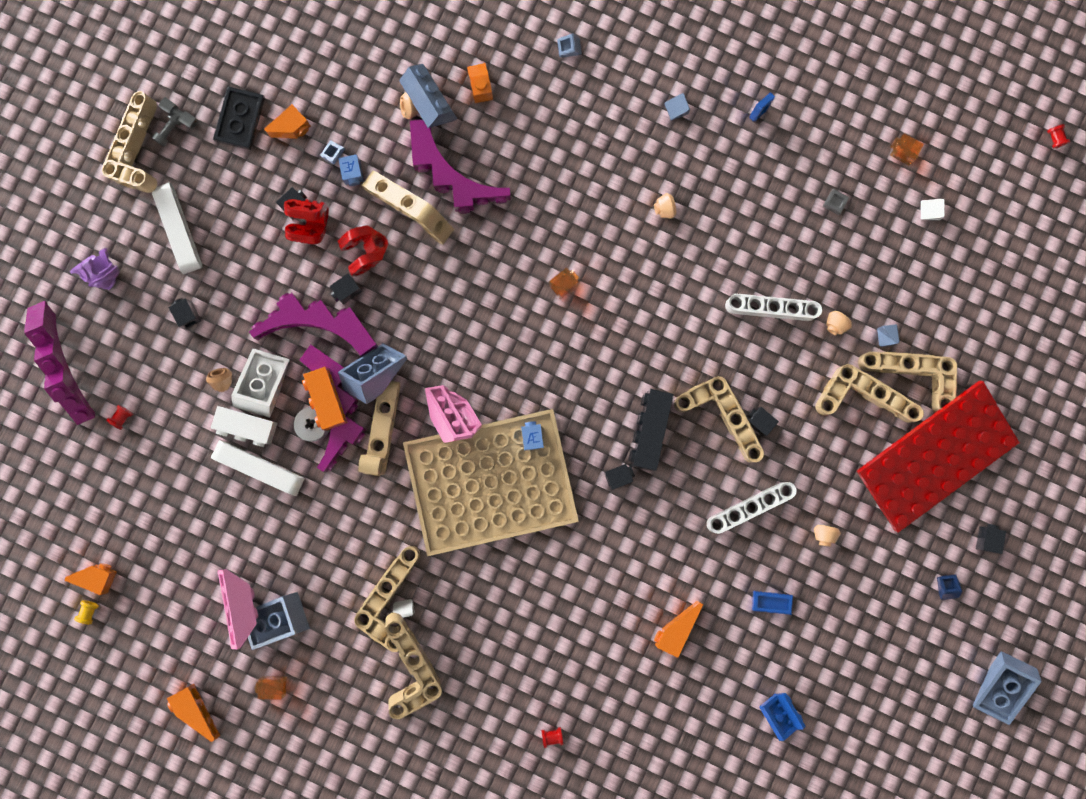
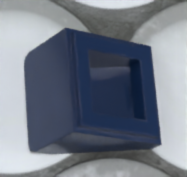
[937,574,963,600]

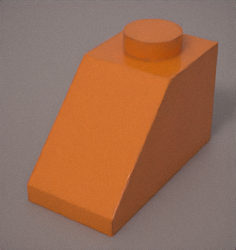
[467,63,493,103]
[264,104,311,139]
[64,563,117,595]

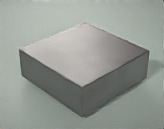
[823,189,849,215]

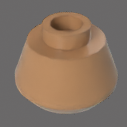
[206,368,232,392]

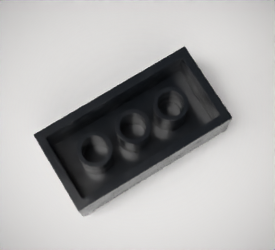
[628,389,674,471]

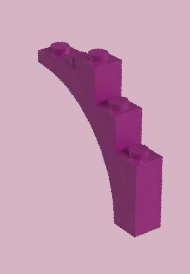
[410,120,511,214]
[249,292,378,356]
[24,301,95,425]
[300,344,366,472]

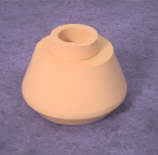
[400,93,419,119]
[654,193,676,219]
[826,311,852,335]
[814,525,841,547]

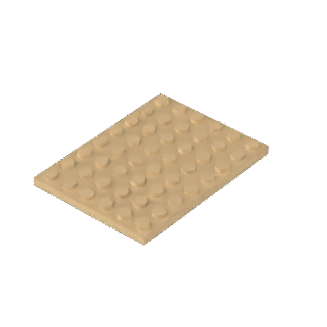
[403,409,579,556]

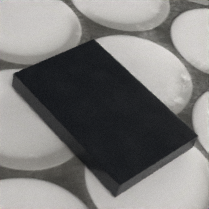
[213,86,265,150]

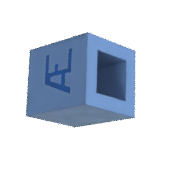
[338,154,364,186]
[521,421,544,451]

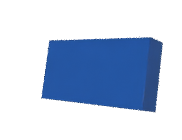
[749,92,775,122]
[752,591,793,615]

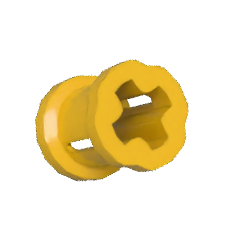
[74,600,99,625]

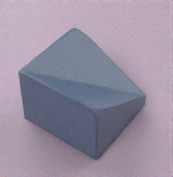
[877,324,900,347]

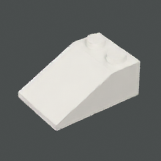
[231,349,290,418]

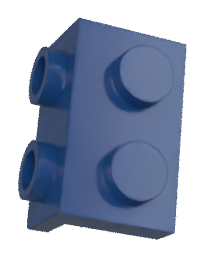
[759,693,806,741]

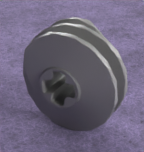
[294,407,330,442]

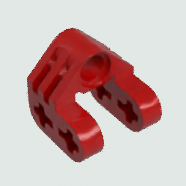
[284,199,329,245]
[337,225,388,277]

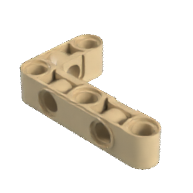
[102,91,157,193]
[361,171,454,245]
[858,352,957,412]
[816,364,924,423]
[674,376,764,463]
[358,381,400,476]
[354,546,420,652]
[385,613,442,719]

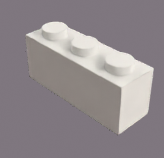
[211,406,277,447]

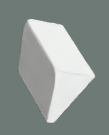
[921,199,944,220]
[393,599,415,618]

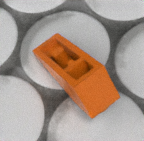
[654,601,703,658]
[167,684,220,742]

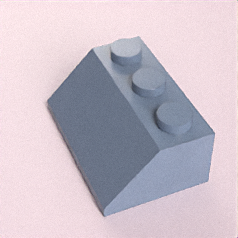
[399,64,457,128]

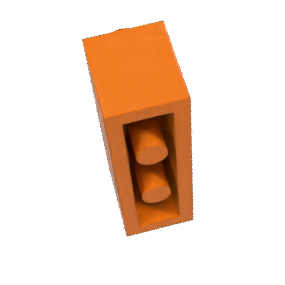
[302,367,348,431]

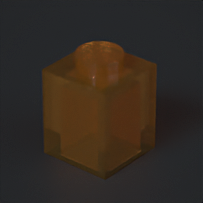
[890,133,924,165]
[549,267,579,299]
[255,676,287,700]

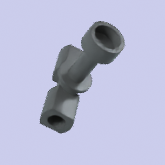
[151,97,199,147]

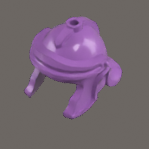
[70,248,120,290]

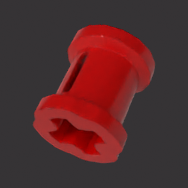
[1047,124,1071,149]
[106,405,133,430]
[541,727,564,748]

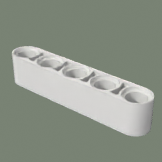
[152,182,202,275]
[725,294,822,321]
[211,440,305,496]
[707,482,796,534]

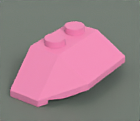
[425,385,482,443]
[218,569,258,649]

